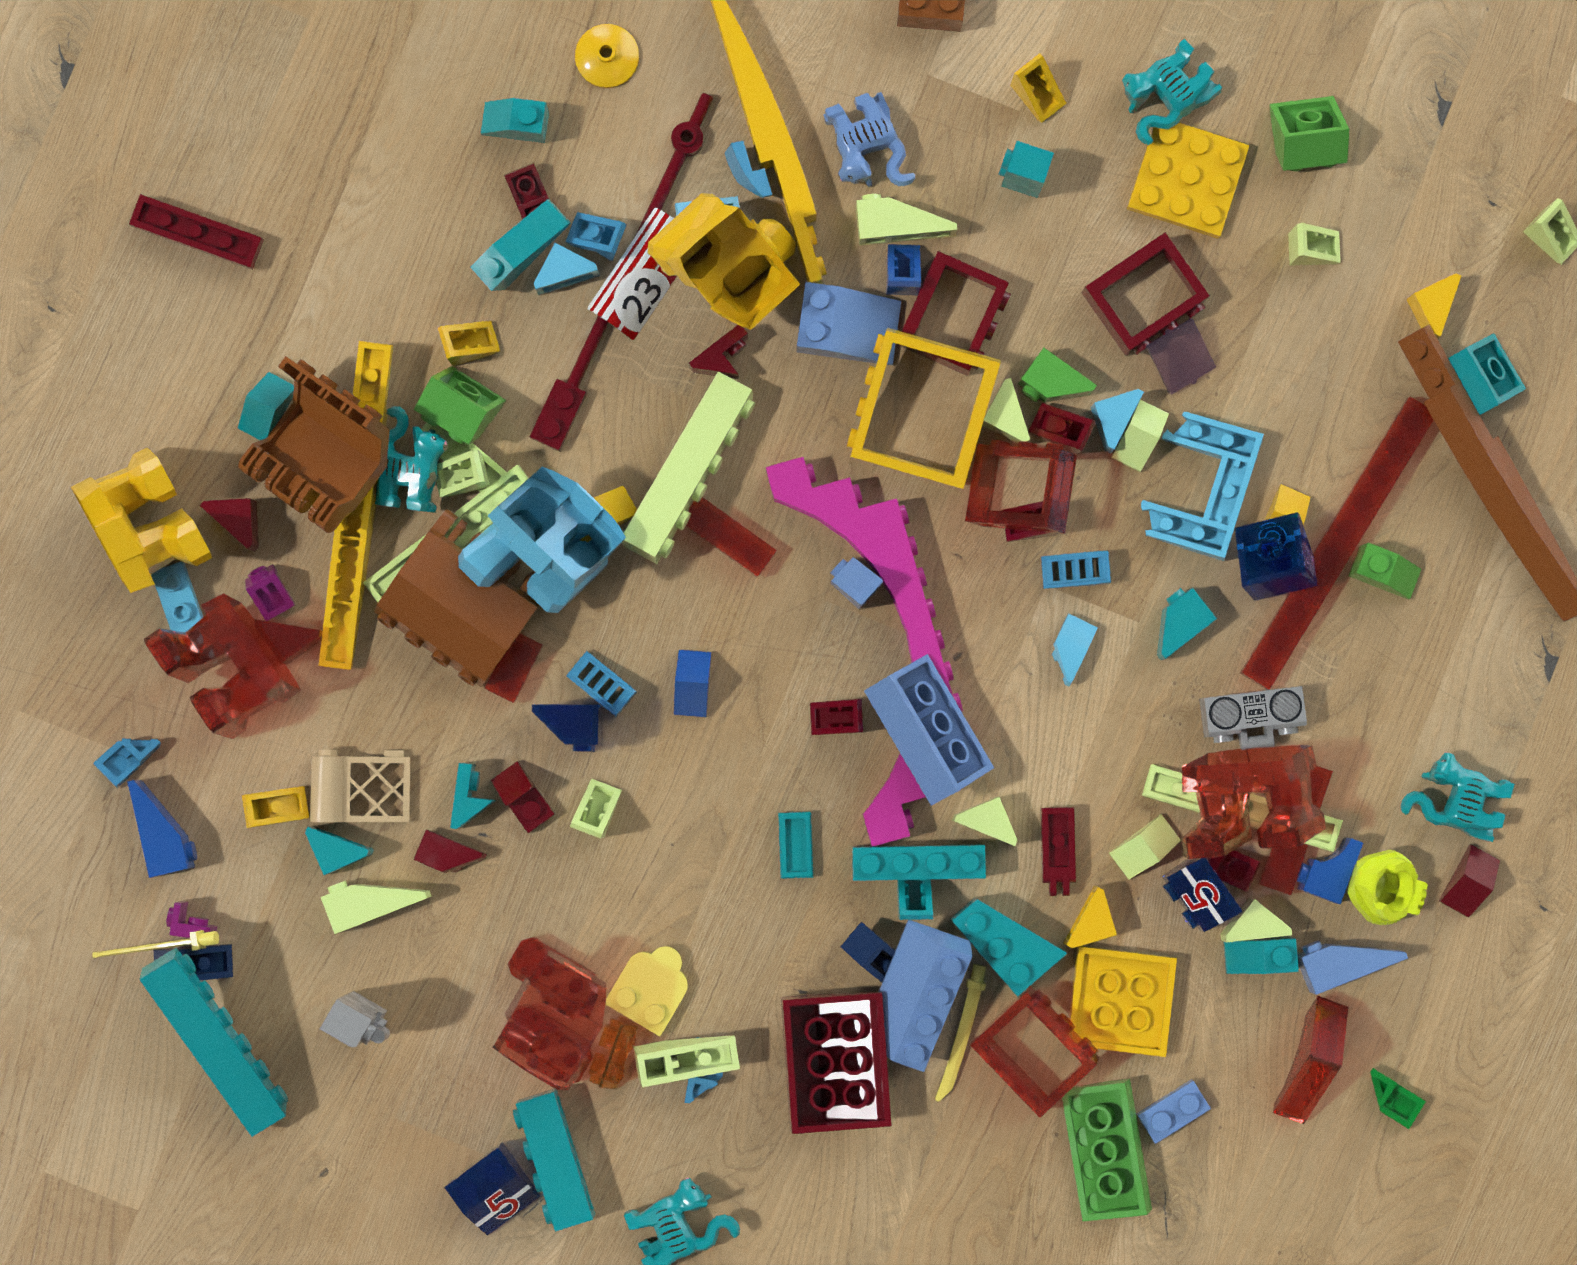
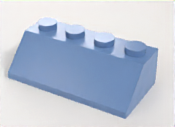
[864,654,994,806]
[878,919,972,1072]

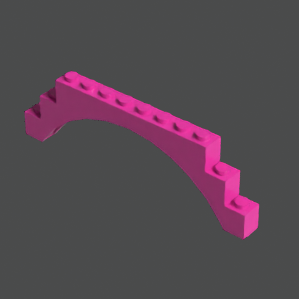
[765,457,963,847]

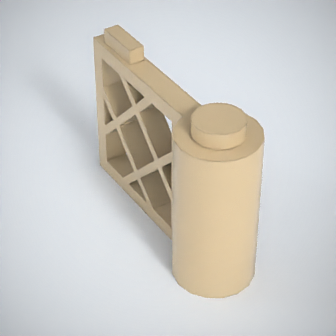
[310,750,410,822]

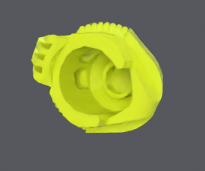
[1347,850,1428,925]

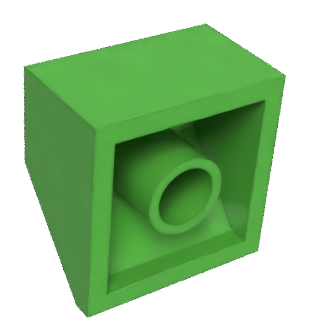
[1269,96,1350,171]
[413,366,506,445]

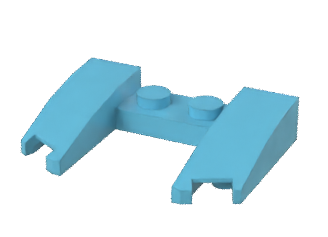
[1141,412,1264,561]

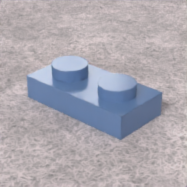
[1136,1079,1211,1144]

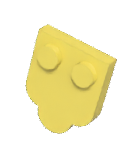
[604,946,688,1036]

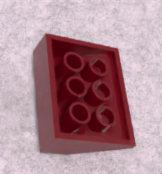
[781,992,892,1134]

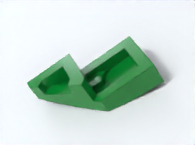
[1370,1068,1426,1129]

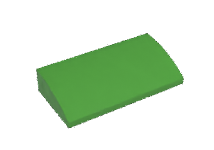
[1061,1078,1152,1221]

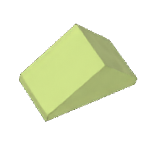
[1523,199,1577,265]
[1288,223,1340,266]
[982,378,1030,446]
[1111,400,1169,472]
[436,449,490,498]
[570,779,622,839]
[952,797,1018,846]
[1109,814,1181,879]
[1220,898,1292,942]

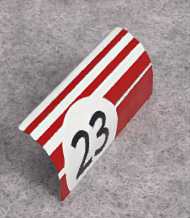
[588,208,677,340]

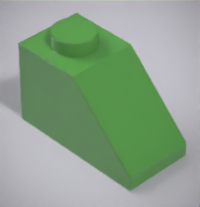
[1018,348,1097,403]
[1348,543,1422,600]

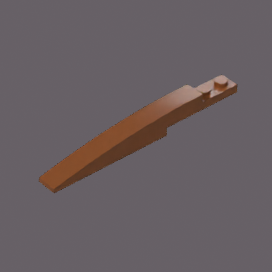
[1398,325,1577,622]

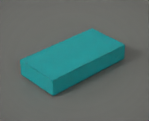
[778,812,813,879]

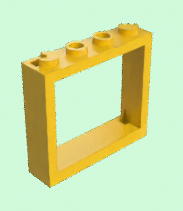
[846,328,1001,489]

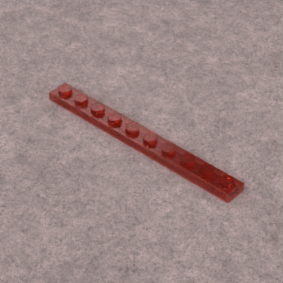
[1240,396,1433,690]

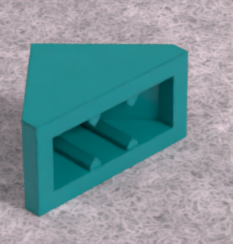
[238,372,294,440]
[305,826,374,875]
[897,879,933,920]

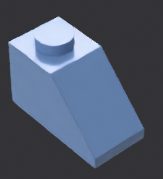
[831,557,883,609]

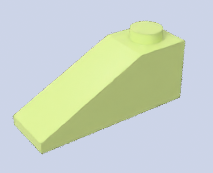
[856,194,958,245]
[321,881,432,934]
[633,1035,740,1087]

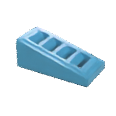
[1041,550,1111,589]
[566,651,637,717]

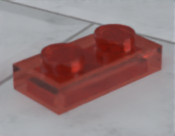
[484,633,544,703]

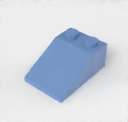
[797,282,901,366]

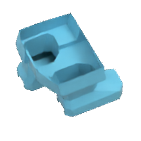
[458,467,626,613]

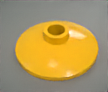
[575,24,639,88]

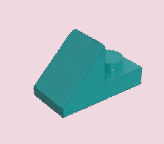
[450,763,497,829]

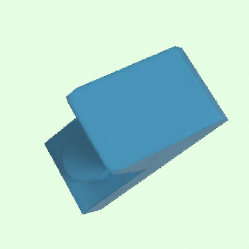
[565,212,627,261]

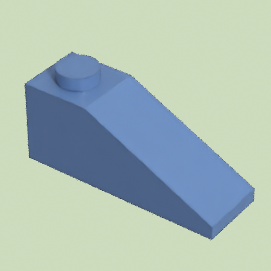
[1297,941,1408,995]

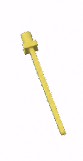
[92,930,219,958]
[935,964,986,1102]

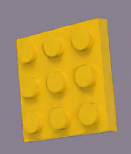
[1127,123,1250,239]
[1066,946,1177,1057]

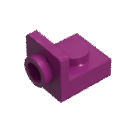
[245,564,295,621]
[166,901,218,938]

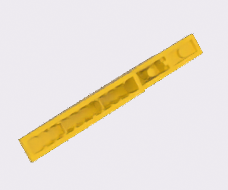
[710,0,827,284]
[318,341,393,670]

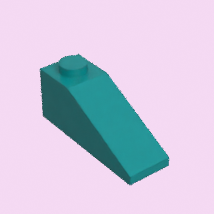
[470,199,571,291]

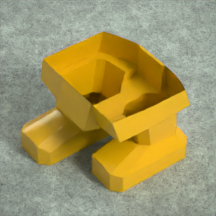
[647,193,800,330]
[71,447,213,593]

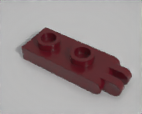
[1040,807,1076,896]

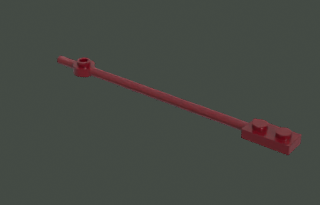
[529,93,713,452]

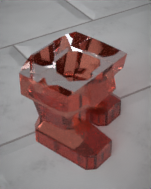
[144,593,301,739]
[1181,745,1326,859]
[492,936,607,1090]

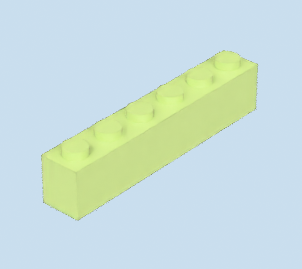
[622,372,755,564]

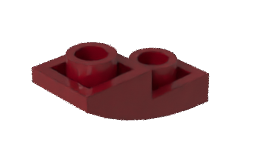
[504,162,549,219]

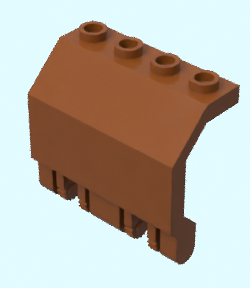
[238,356,390,533]
[374,508,539,687]

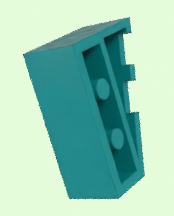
[950,897,1067,997]

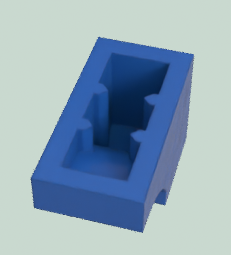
[1296,837,1363,905]

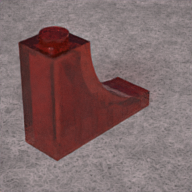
[1273,995,1349,1124]

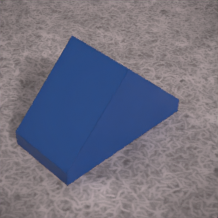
[886,244,921,296]
[674,650,711,717]

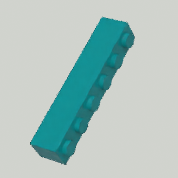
[139,947,288,1137]

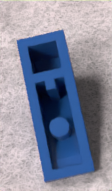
[127,780,197,878]

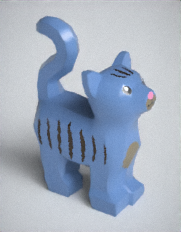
[823,92,915,187]

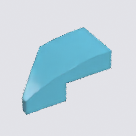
[1052,613,1098,686]

